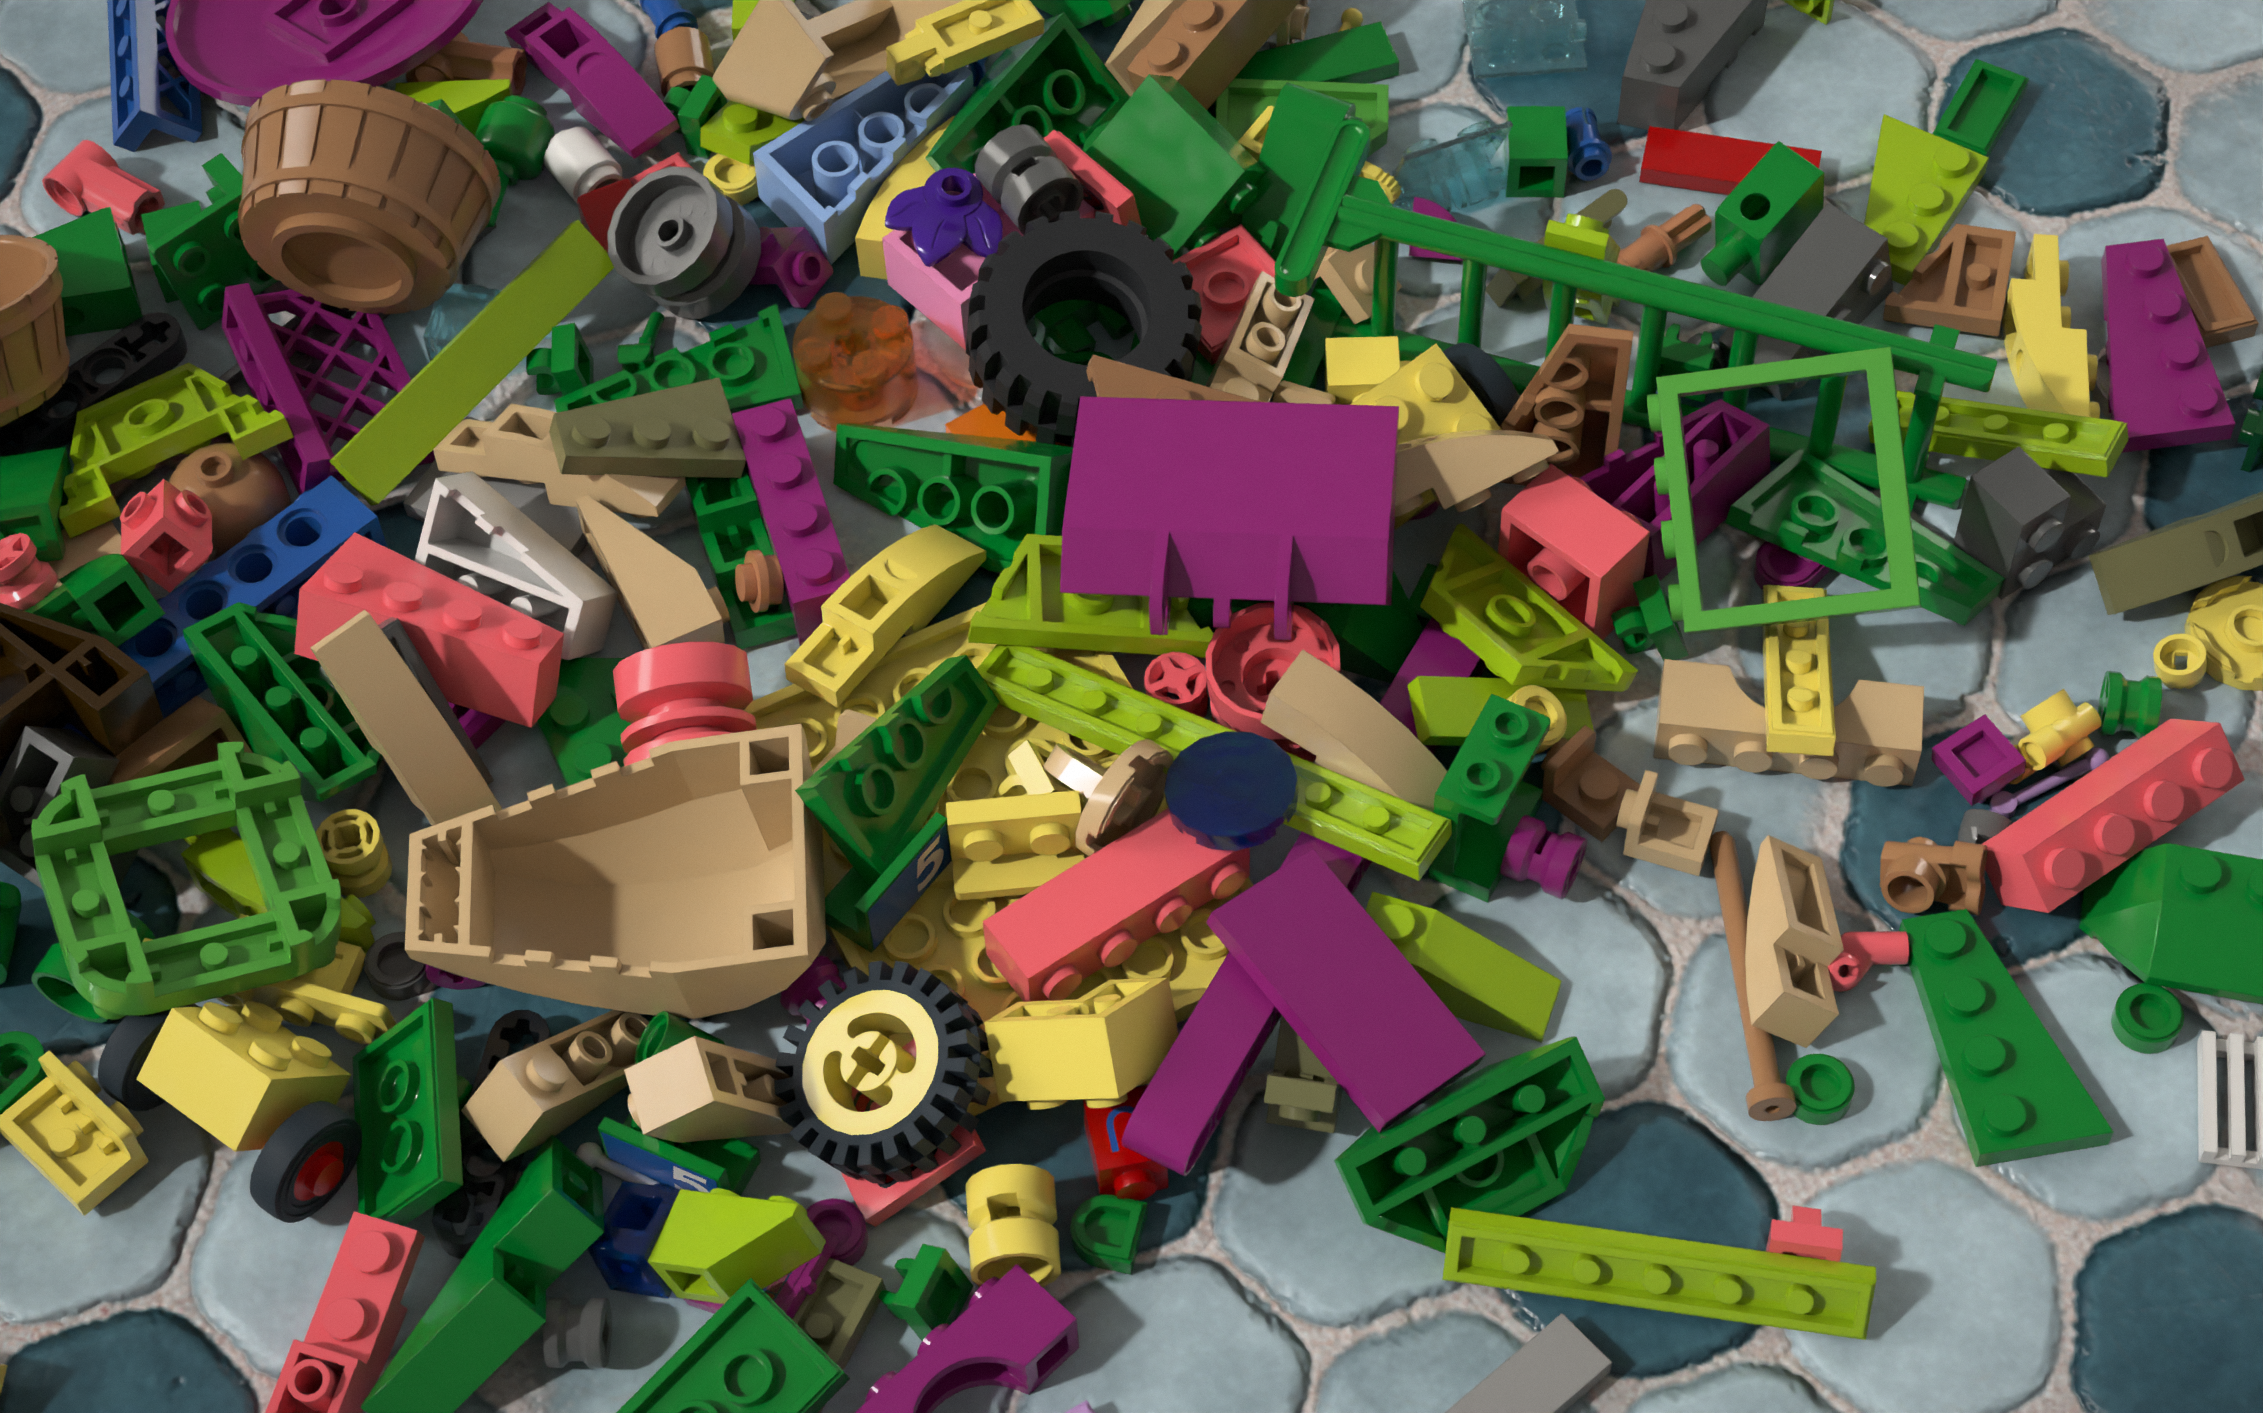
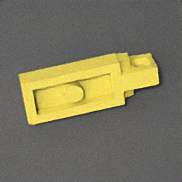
[886,0,1045,86]

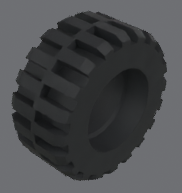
[966,211,1202,447]

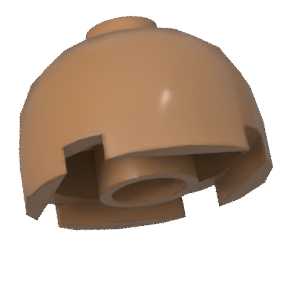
[169,443,292,563]

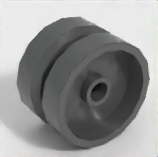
[607,166,761,319]

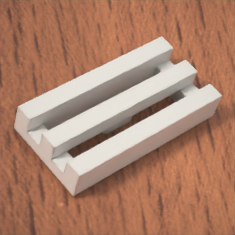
[2197,1030,2263,1170]

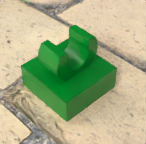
[662,75,728,159]
[526,323,594,396]
[1657,323,1715,402]
[1611,574,1689,661]
[878,1244,973,1341]

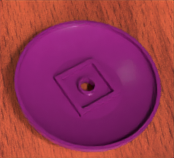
[165,0,484,107]

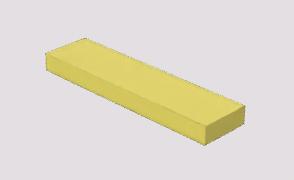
[1761,585,1836,756]

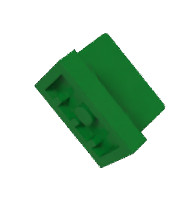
[149,153,279,330]

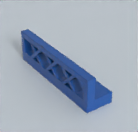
[107,0,202,152]

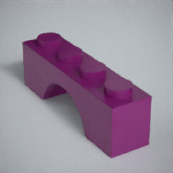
[732,398,850,646]
[855,1264,1079,1413]

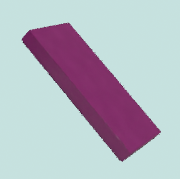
[1206,848,1486,1133]

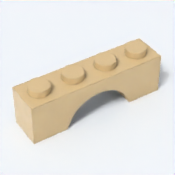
[1653,659,1924,787]

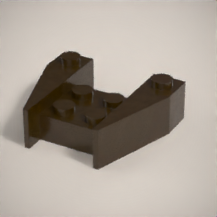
[0,603,163,849]

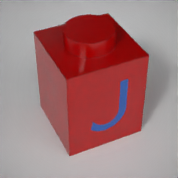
[1083,1085,1168,1201]

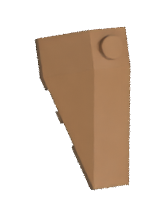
[1499,324,1634,486]

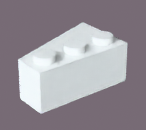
[415,471,618,660]

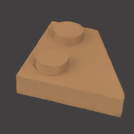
[1883,224,2016,337]

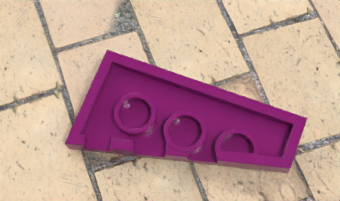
[2101,238,2235,453]

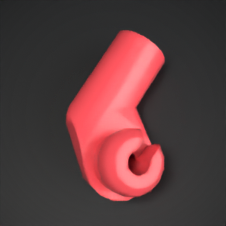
[1828,931,1909,992]

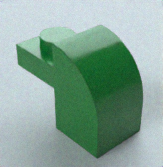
[25,554,166,647]

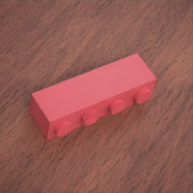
[1981,718,2245,913]
[983,787,1250,1002]

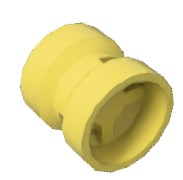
[316,809,392,898]

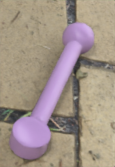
[1990,747,2110,819]

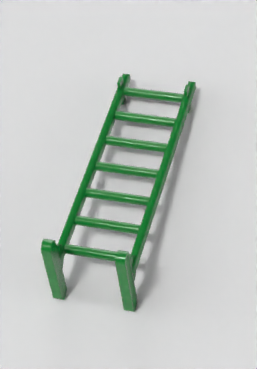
[1275,119,1998,513]

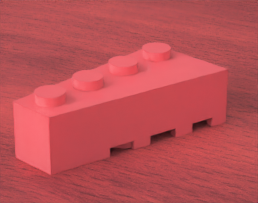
[294,533,564,728]

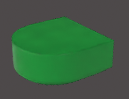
[1071,1195,1148,1275]

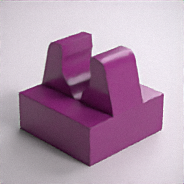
[1931,714,2026,806]

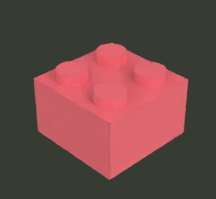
[1498,464,1650,640]

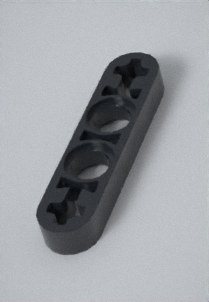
[0,312,187,457]
[432,1010,552,1259]

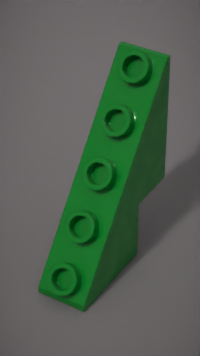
[361,1135,604,1413]

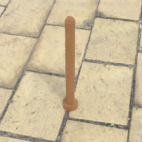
[1709,831,1796,1121]

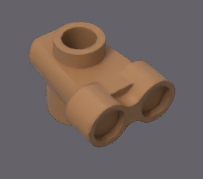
[1880,837,1987,915]

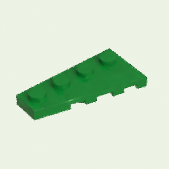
[554,304,804,418]
[1725,448,2005,626]

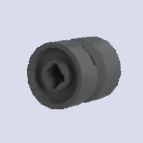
[975,124,1084,235]

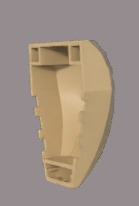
[405,724,826,1019]

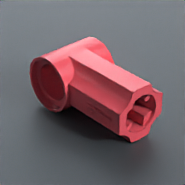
[42,140,165,235]

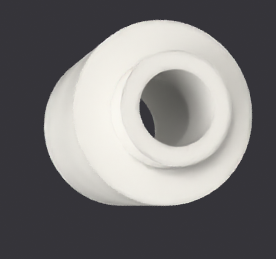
[544,127,624,203]

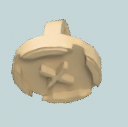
[1043,738,1173,856]

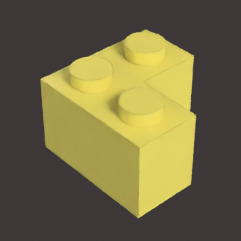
[984,977,1179,1110]

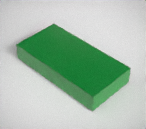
[1932,59,2029,157]

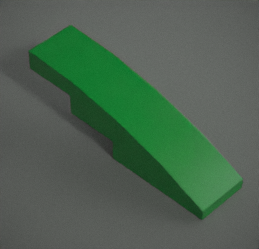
[685,466,797,649]

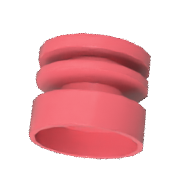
[1205,602,1341,762]
[613,642,757,766]

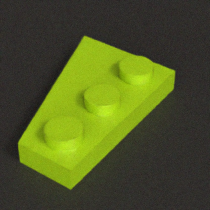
[1864,114,1989,286]

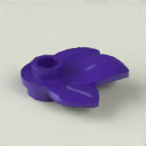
[885,168,1003,267]

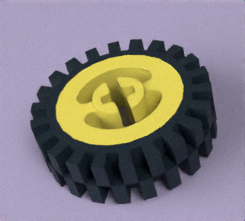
[774,961,993,1184]

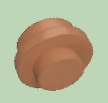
[735,550,784,613]

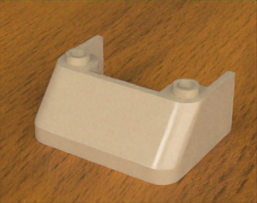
[712,0,964,121]

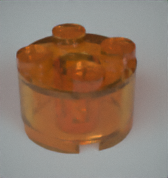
[792,292,918,432]

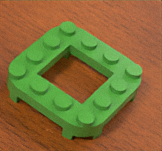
[31,741,342,1020]

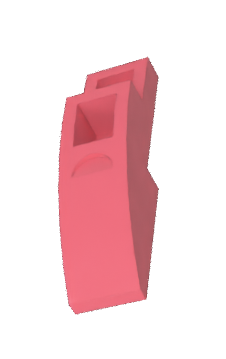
[265,1211,425,1413]

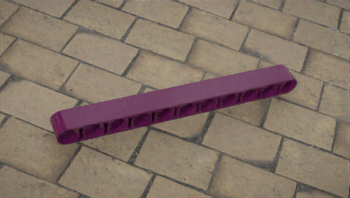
[1122,617,1486,1176]

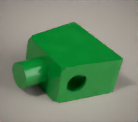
[1700,141,1824,286]
[32,207,143,337]

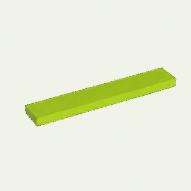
[329,220,615,506]
[1442,1207,1876,1340]

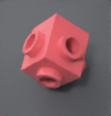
[120,479,213,593]

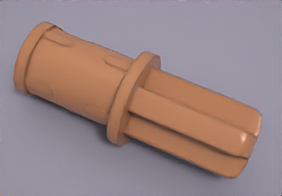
[1617,204,1712,272]

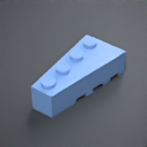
[753,66,974,265]

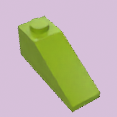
[1365,891,1562,1043]

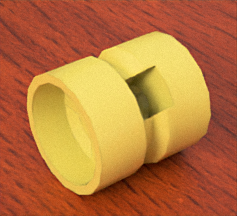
[966,1164,1061,1287]

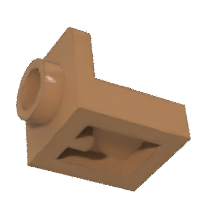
[1541,725,1640,842]

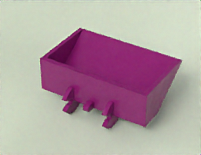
[1060,396,1399,640]

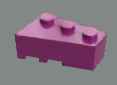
[1568,399,1770,581]

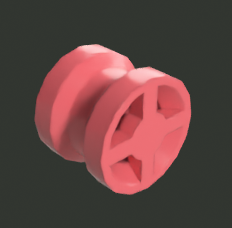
[0,533,58,610]
[1144,652,1208,718]

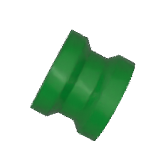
[2098,671,2162,739]

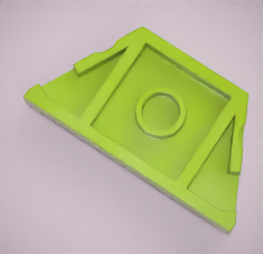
[1420,523,1638,692]
[968,534,1214,658]

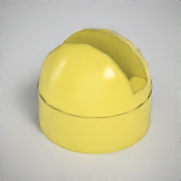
[2153,634,2207,689]

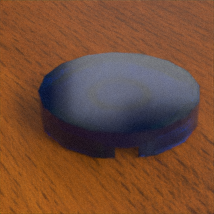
[1164,731,1299,851]

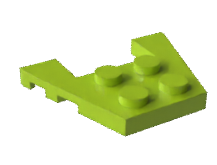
[58,362,294,539]

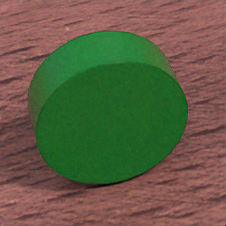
[2111,983,2184,1054]
[1785,1054,1855,1125]

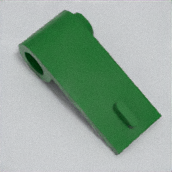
[1240,82,1362,261]

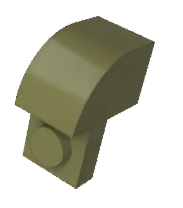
[1264,1015,1343,1133]

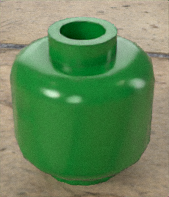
[475,95,555,186]

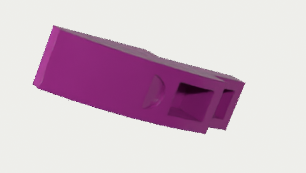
[504,2,680,159]

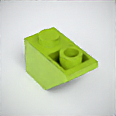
[648,1188,826,1304]

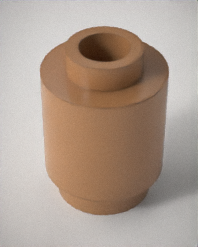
[654,27,715,98]

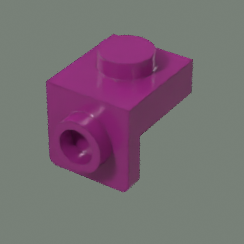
[748,227,833,308]

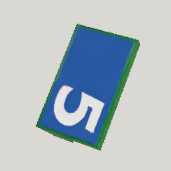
[825,812,952,953]
[598,1113,761,1196]

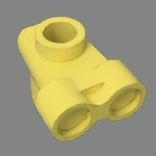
[2009,689,2102,784]

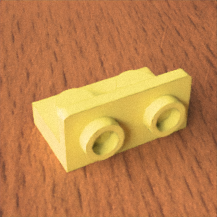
[946,790,1085,900]

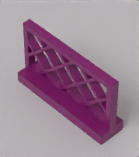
[222,283,435,496]

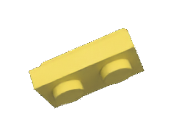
[0,1050,149,1216]

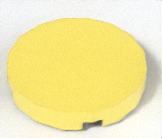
[2184,576,2263,691]

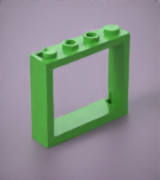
[1647,347,1921,635]

